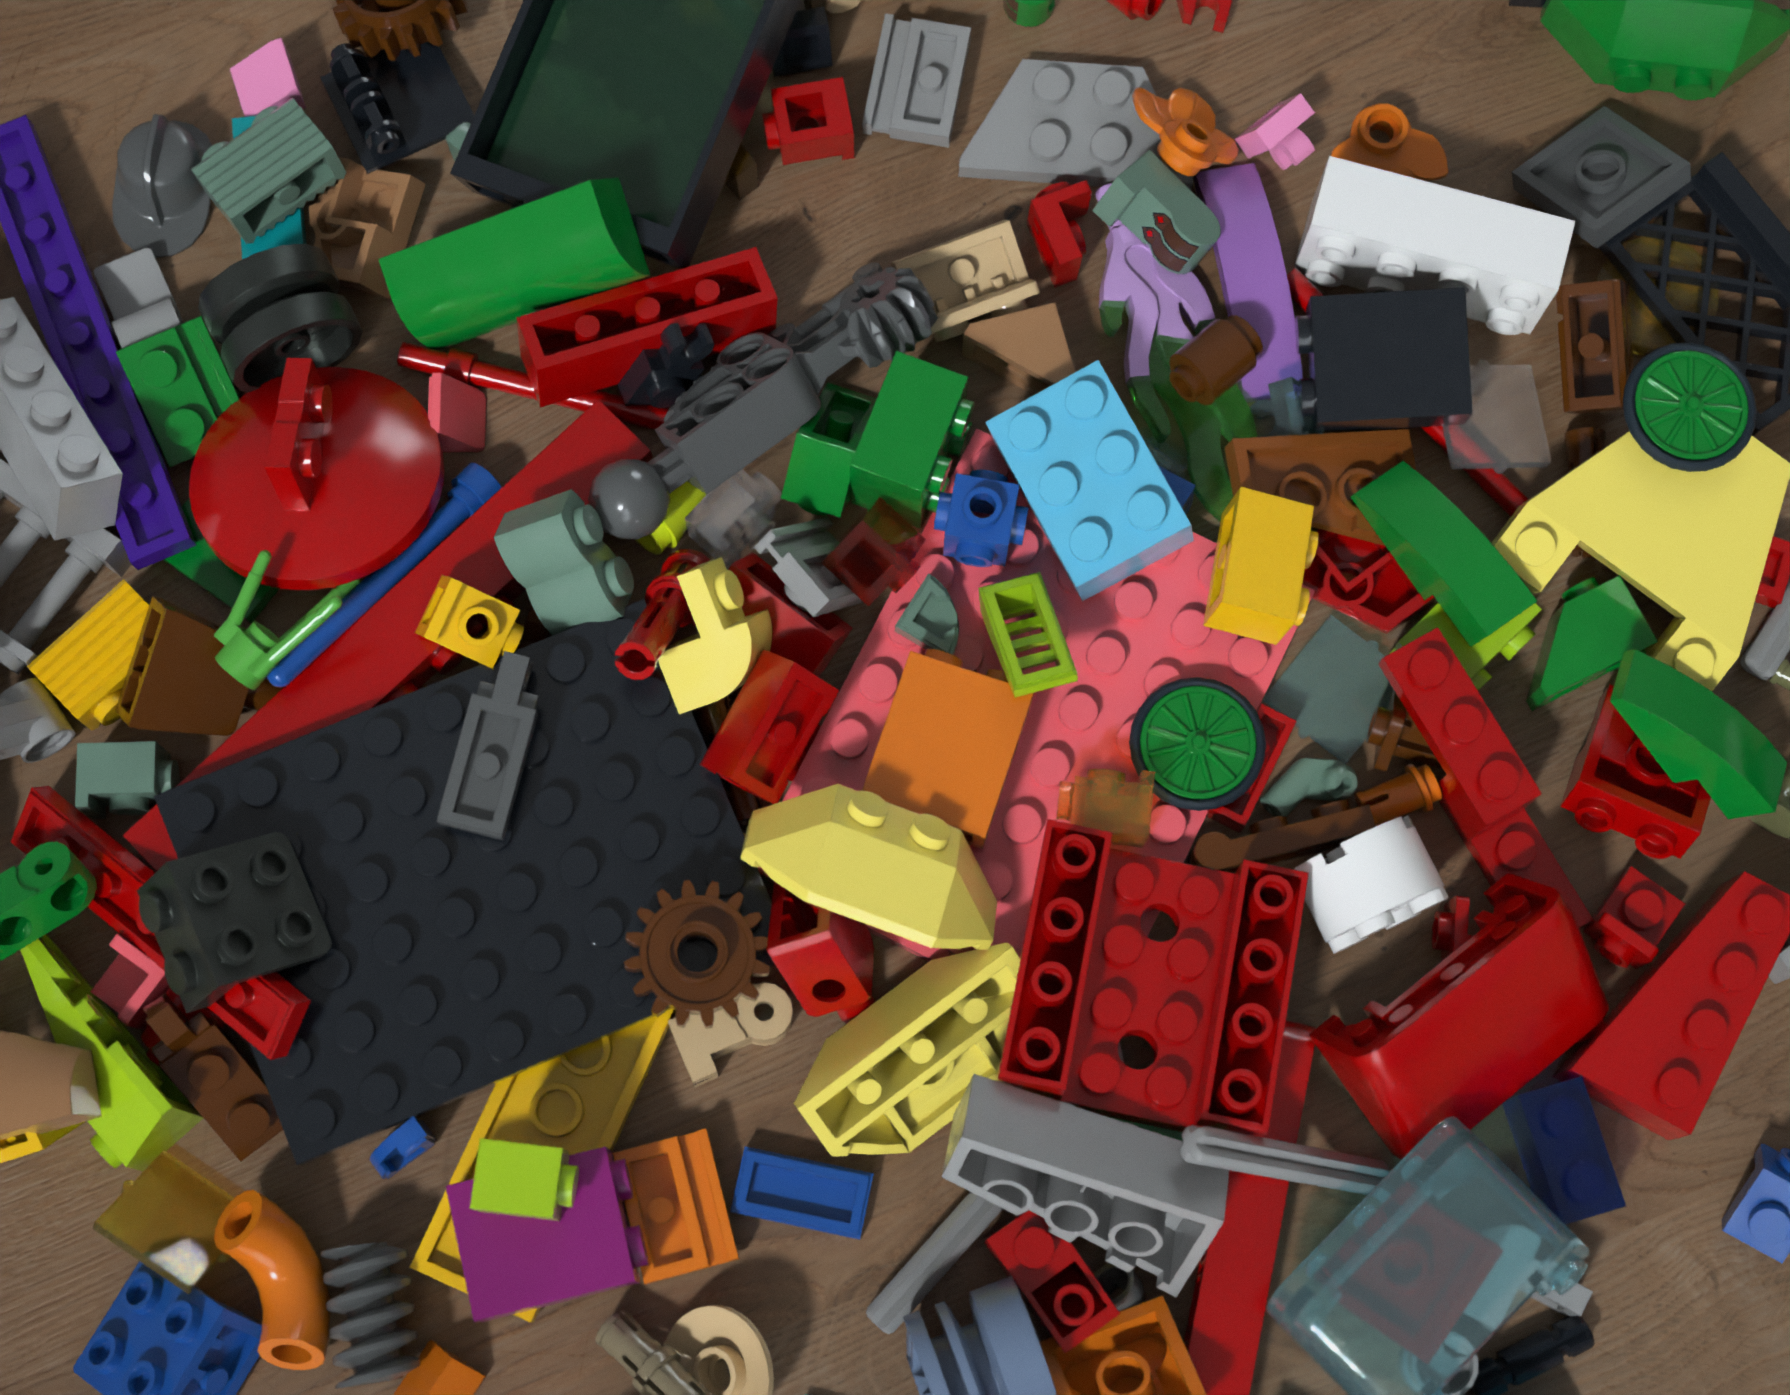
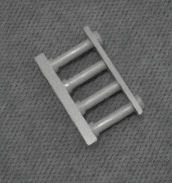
[0,459,131,675]

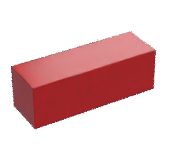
[1206,703,1296,833]

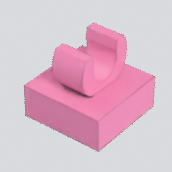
[1234,93,1315,170]

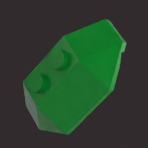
[1540,0,1790,100]

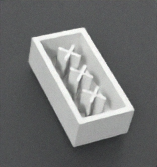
[1293,156,1575,335]

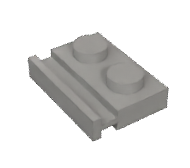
[862,13,971,148]
[754,517,885,617]

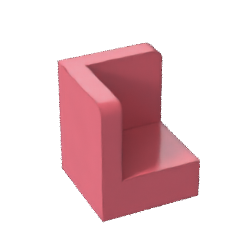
[90,934,169,1030]

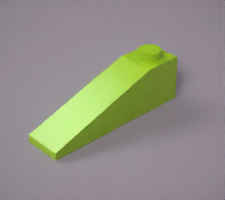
[21,934,204,1171]

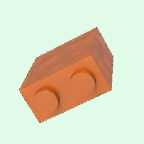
[862,649,1034,849]

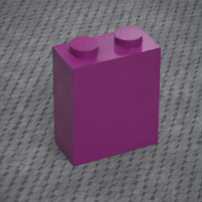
[446,1146,649,1322]

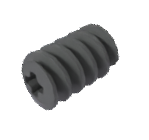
[320,1242,421,1389]

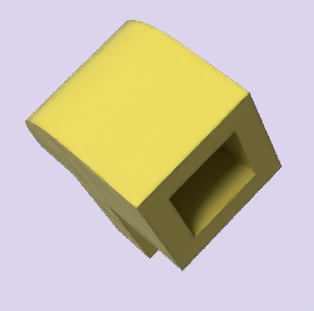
[658,557,772,714]

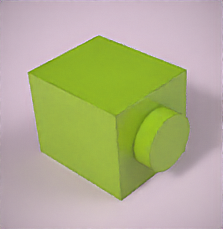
[470,1138,579,1221]

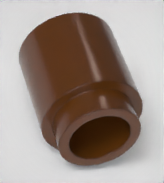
[1169,315,1263,405]

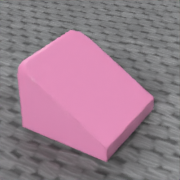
[230,38,306,117]

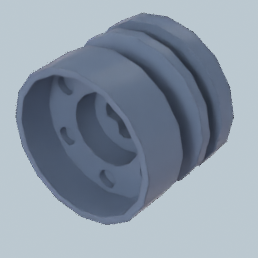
[903,1276,1057,1395]

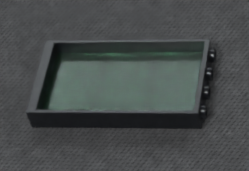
[450,0,801,269]

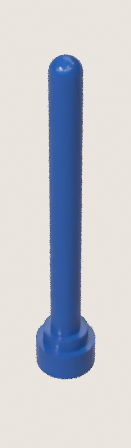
[267,462,502,687]

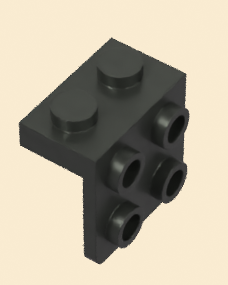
[137,832,332,1013]

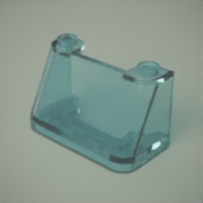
[1267,1116,1590,1395]

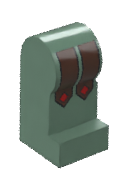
[1092,150,1220,274]

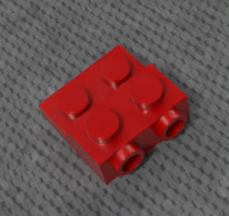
[1560,684,1711,859]

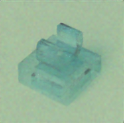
[1249,377,1323,437]

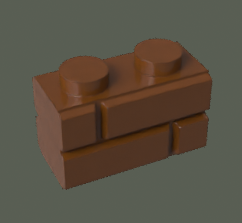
[1556,279,1634,414]

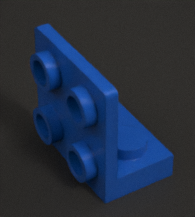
[73,1254,262,1395]

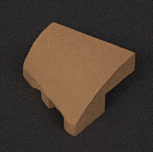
[309,157,426,299]
[0,1030,102,1140]

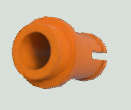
[1354,763,1442,826]

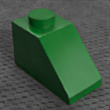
[781,382,877,518]
[1526,575,1658,711]

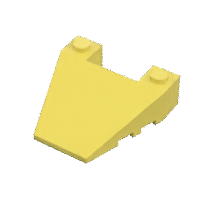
[1491,431,1790,691]

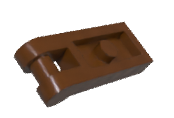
[1188,800,1376,874]

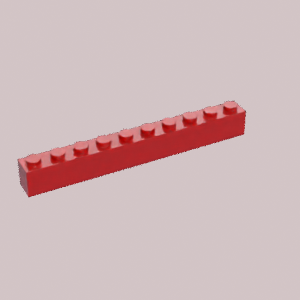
[122,399,653,872]

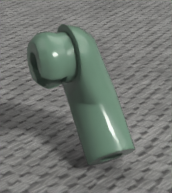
[1260,758,1358,817]

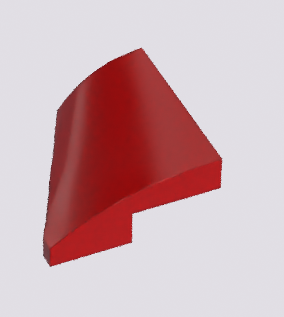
[1302,529,1436,634]

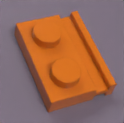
[613,1128,740,1285]

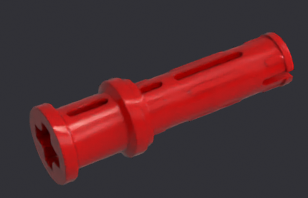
[615,549,711,680]

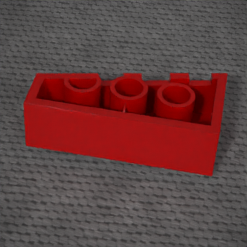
[1552,871,1790,1140]

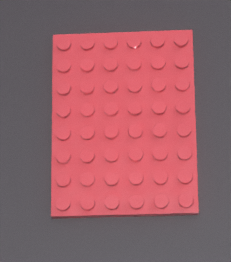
[757,428,1315,962]

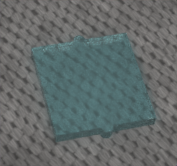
[1263,615,1394,764]

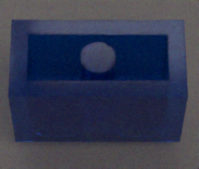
[1502,1076,1626,1229]

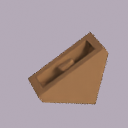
[962,302,1075,395]

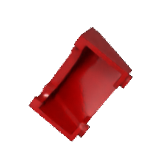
[1309,873,1608,1166]

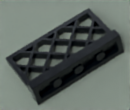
[1599,152,1790,436]

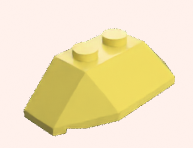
[740,784,997,950]
[794,942,1020,1157]

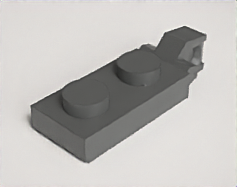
[437,651,539,841]

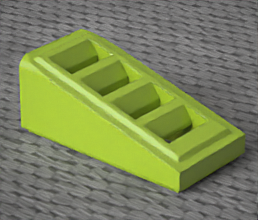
[978,572,1078,698]

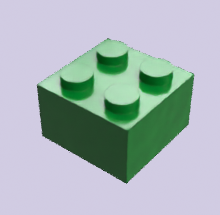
[850,351,975,529]

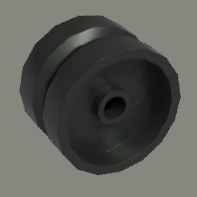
[198,244,363,392]

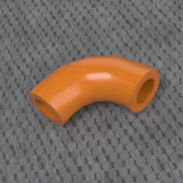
[214,1190,330,1370]

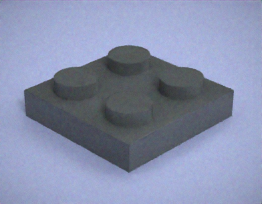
[1512,106,1691,248]

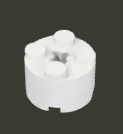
[1293,815,1449,954]

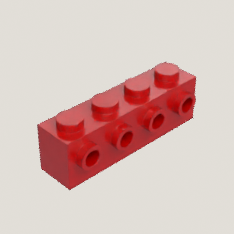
[516,247,778,408]

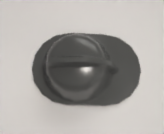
[112,114,212,258]

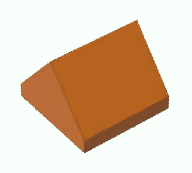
[393,1339,486,1395]

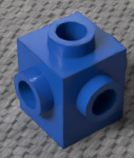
[934,470,1029,567]

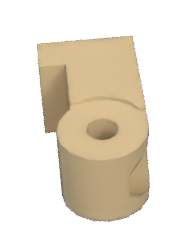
[668,982,793,1088]

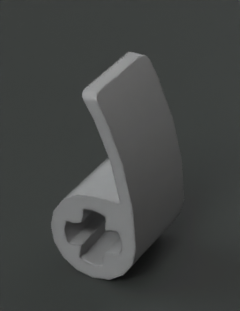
[94,248,184,348]

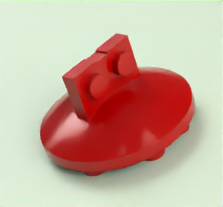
[189,358,445,590]

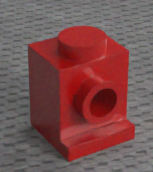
[762,77,854,165]

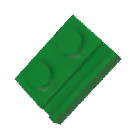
[115,315,240,467]

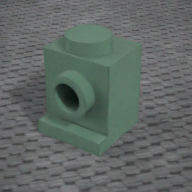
[75,741,180,819]

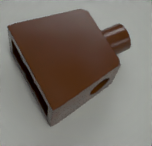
[115,596,283,736]

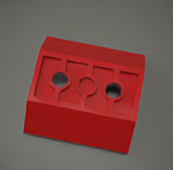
[997,819,1309,1135]

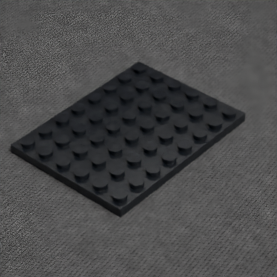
[154,599,775,1165]

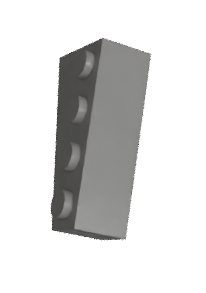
[942,1074,1229,1297]

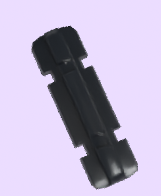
[1472,1316,1595,1395]

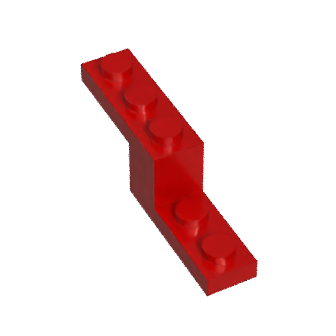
[1378,627,1594,928]

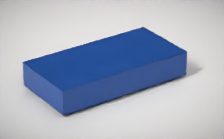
[730,1146,874,1240]

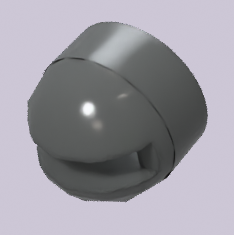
[1094,1263,1146,1312]

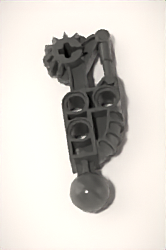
[588,262,938,540]

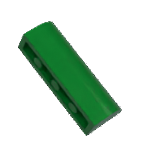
[378,177,650,350]

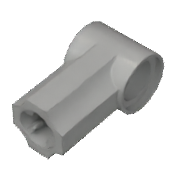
[0,678,75,763]

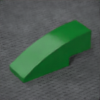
[1351,461,1537,647]
[1610,649,1787,819]

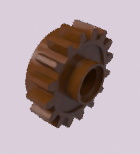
[333,0,468,61]
[624,880,770,1029]

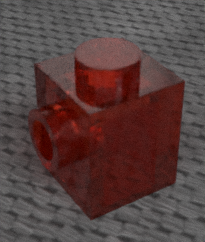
[822,497,926,607]

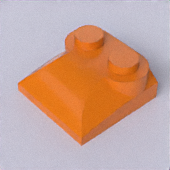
[1039,1295,1206,1395]

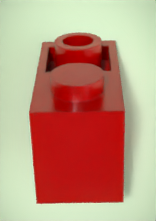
[983,1210,1120,1354]

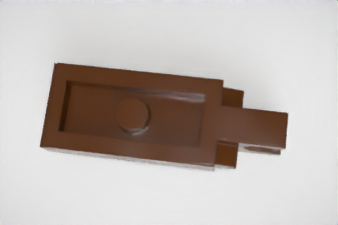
[143,992,283,1162]

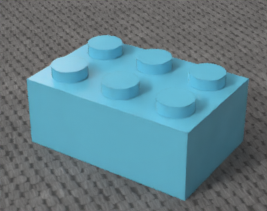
[985,360,1194,602]

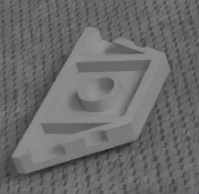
[958,59,1193,190]

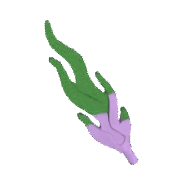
[1095,183,1257,522]

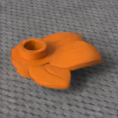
[1132,87,1238,176]
[1331,103,1448,181]

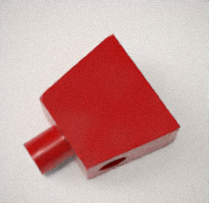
[767,881,875,1023]

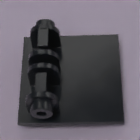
[320,41,474,174]

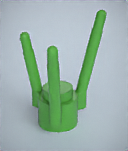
[213,550,360,690]

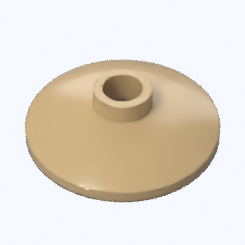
[664,1305,774,1395]

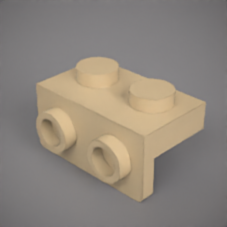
[891,220,1040,341]

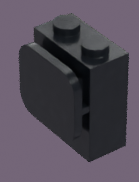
[1295,287,1473,433]

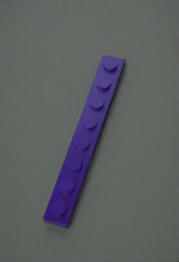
[0,115,197,570]

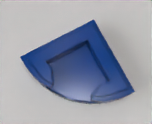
[369,1116,437,1180]

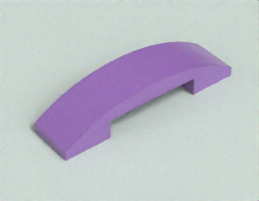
[1193,163,1303,403]

